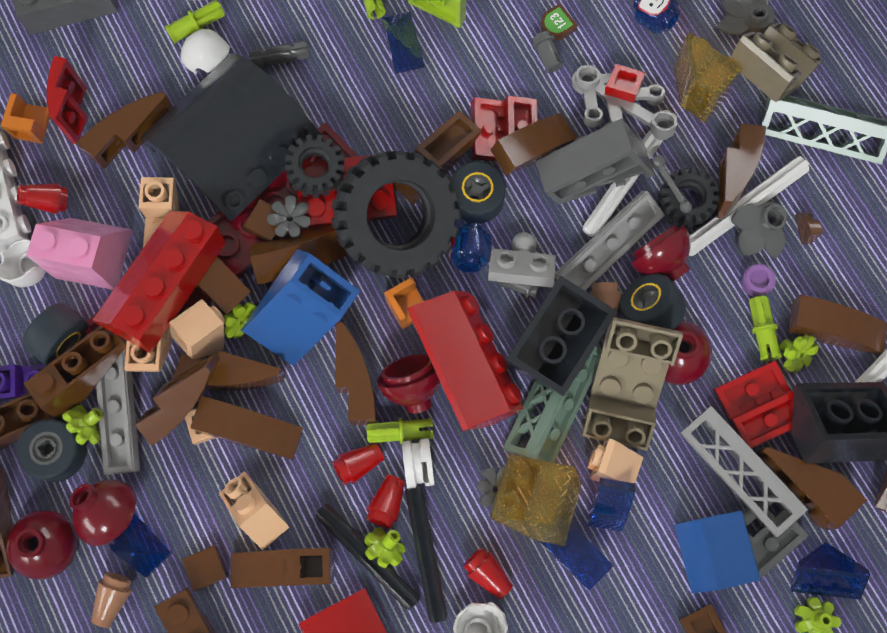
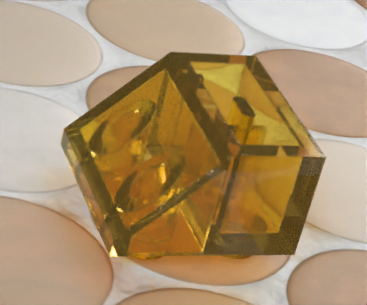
[673,32,742,123]
[490,454,582,546]

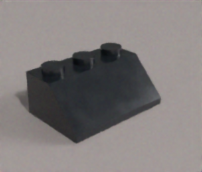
[506,276,618,397]
[792,382,887,464]

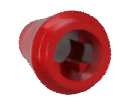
[16,183,68,214]
[332,443,385,485]
[366,475,405,529]
[463,547,513,600]

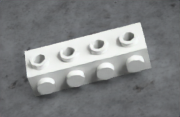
[0,131,31,252]

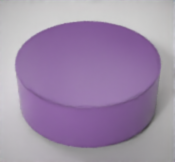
[741,264,776,297]

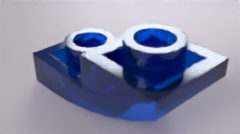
[587,477,636,532]
[537,515,614,591]

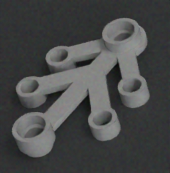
[572,65,677,140]

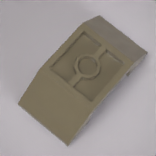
[728,23,824,103]
[582,317,683,451]

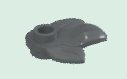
[717,0,775,35]
[731,202,787,259]

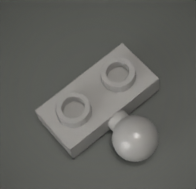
[488,232,556,288]

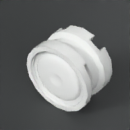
[402,438,434,489]

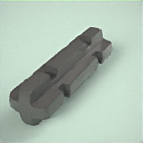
[249,40,309,68]

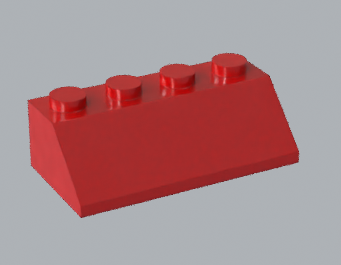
[93,211,226,354]
[407,291,524,431]

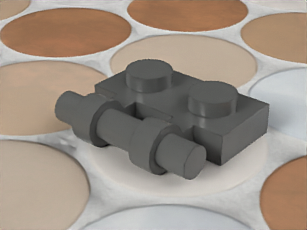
[743,492,809,578]

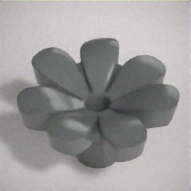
[267,196,311,237]
[477,467,517,512]

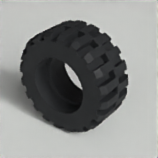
[331,151,461,278]

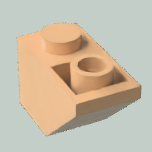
[169,299,225,360]
[587,438,643,493]
[219,471,289,550]

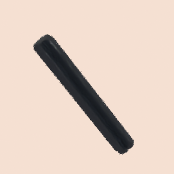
[405,486,447,623]
[315,504,420,610]

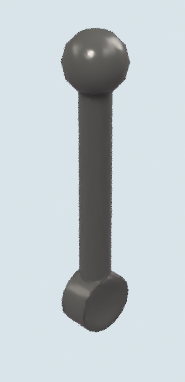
[652,155,692,213]

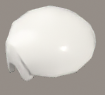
[180,29,230,74]
[0,239,46,288]
[453,602,508,633]

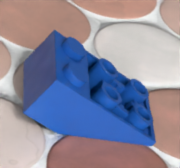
[241,249,360,366]

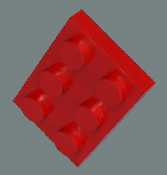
[297,155,397,229]

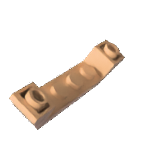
[124,177,179,372]

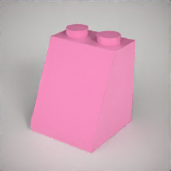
[26,218,133,290]

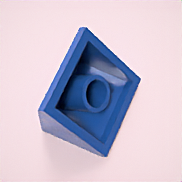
[674,510,761,593]

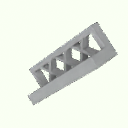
[680,406,808,537]

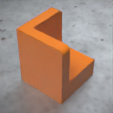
[1,93,50,144]
[384,277,424,330]

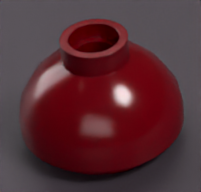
[630,225,691,282]
[664,320,712,385]
[377,354,441,414]
[69,479,136,546]
[6,510,78,580]

